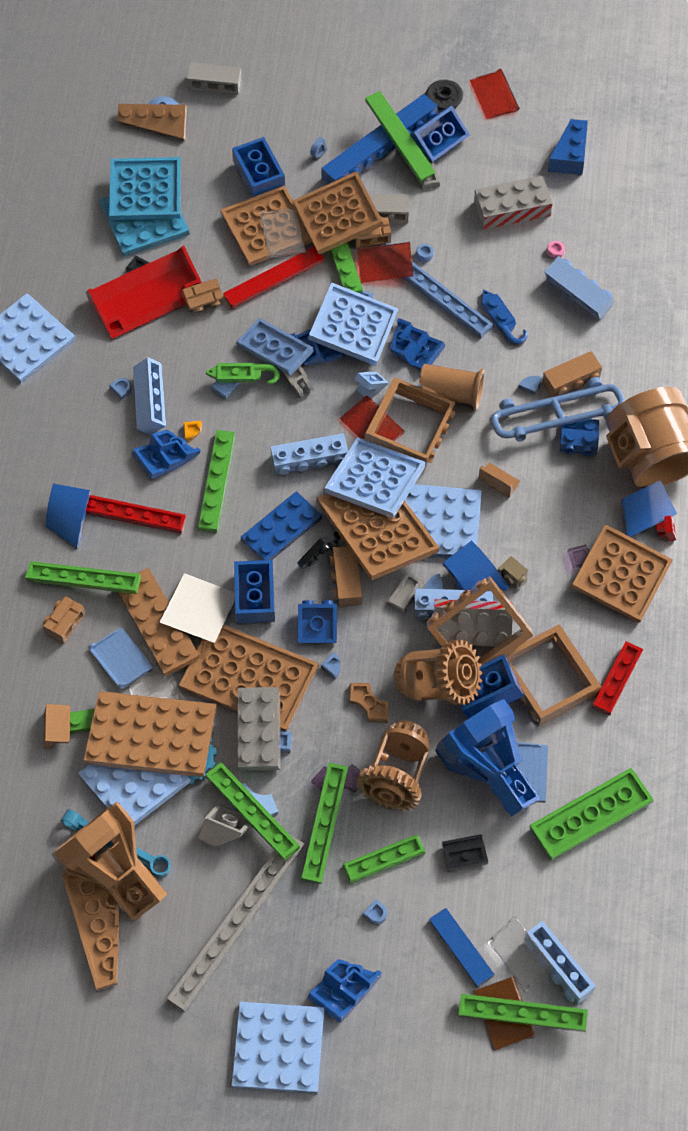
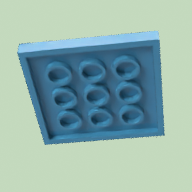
[109,157,181,220]
[99,196,190,257]

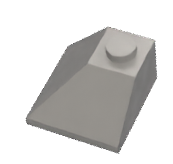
[198,803,251,847]

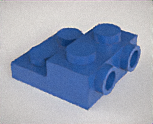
[560,416,599,456]
[298,600,337,643]

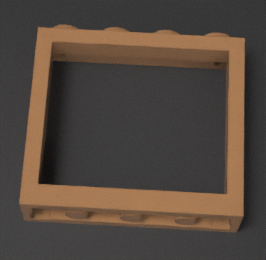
[364,377,456,468]
[427,576,534,665]
[506,624,601,726]

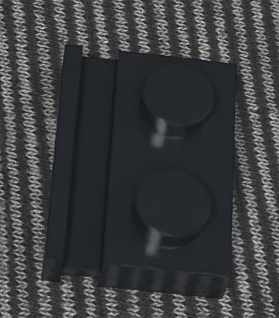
[442,834,488,872]

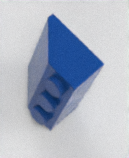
[410,106,470,162]
[461,654,524,718]

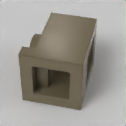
[498,556,528,588]

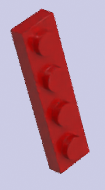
[592,641,643,716]

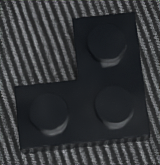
[297,531,341,568]

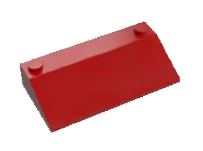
[85,245,202,339]

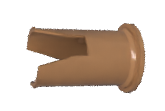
[419,364,485,410]

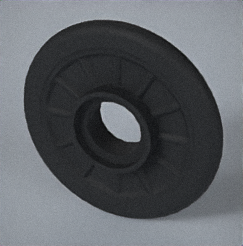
[426,79,463,110]

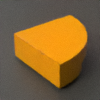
[183,421,202,441]

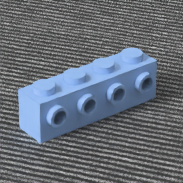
[544,256,614,320]
[133,357,166,435]
[271,433,348,475]
[414,588,493,620]
[525,921,596,1006]

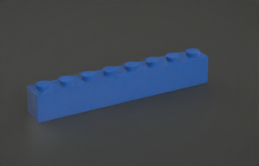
[321,94,438,184]

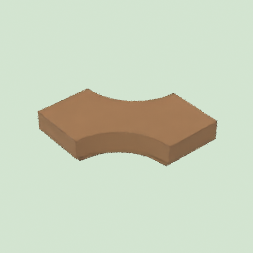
[349,683,389,723]

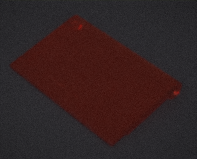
[470,69,520,119]
[357,241,414,283]
[340,395,405,441]

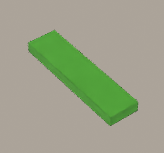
[343,834,426,884]

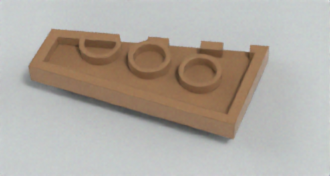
[117,104,187,140]

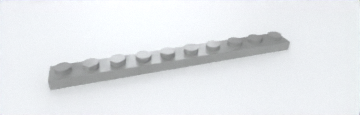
[167,834,304,1012]

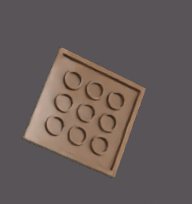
[293,171,384,255]
[220,185,312,267]
[571,524,673,624]

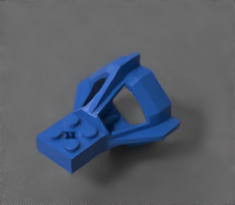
[435,699,540,817]

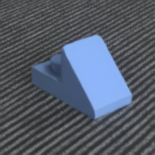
[355,372,389,400]

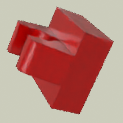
[656,515,677,542]

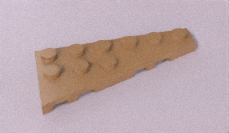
[62,874,120,991]

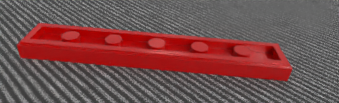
[223,246,324,309]
[86,495,187,534]

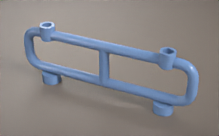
[491,377,625,442]

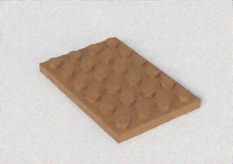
[316,493,439,580]
[179,625,319,731]
[84,691,217,777]

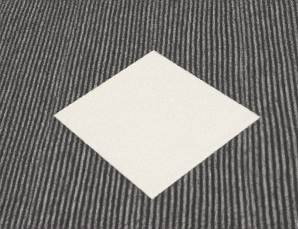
[160,573,235,643]

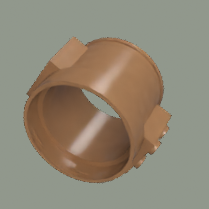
[606,387,688,488]

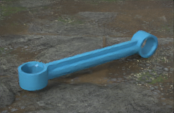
[60,809,171,879]

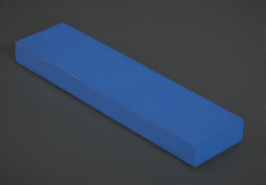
[429,908,495,988]

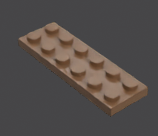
[118,568,200,677]

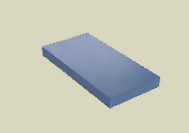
[236,318,314,376]

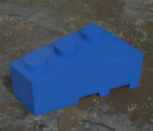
[548,119,588,175]

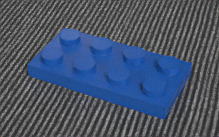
[241,491,322,560]

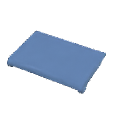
[88,627,154,689]
[517,742,548,802]

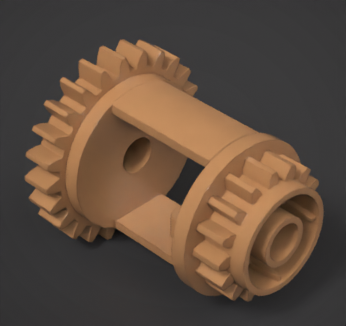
[394,639,483,705]
[356,720,430,811]

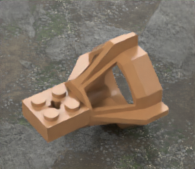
[51,802,167,921]

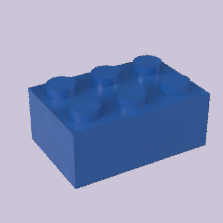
[232,137,285,197]
[234,560,275,624]

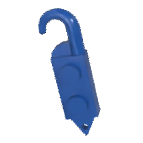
[481,289,528,344]

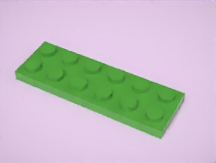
[529,767,654,861]

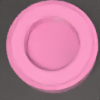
[547,241,565,259]

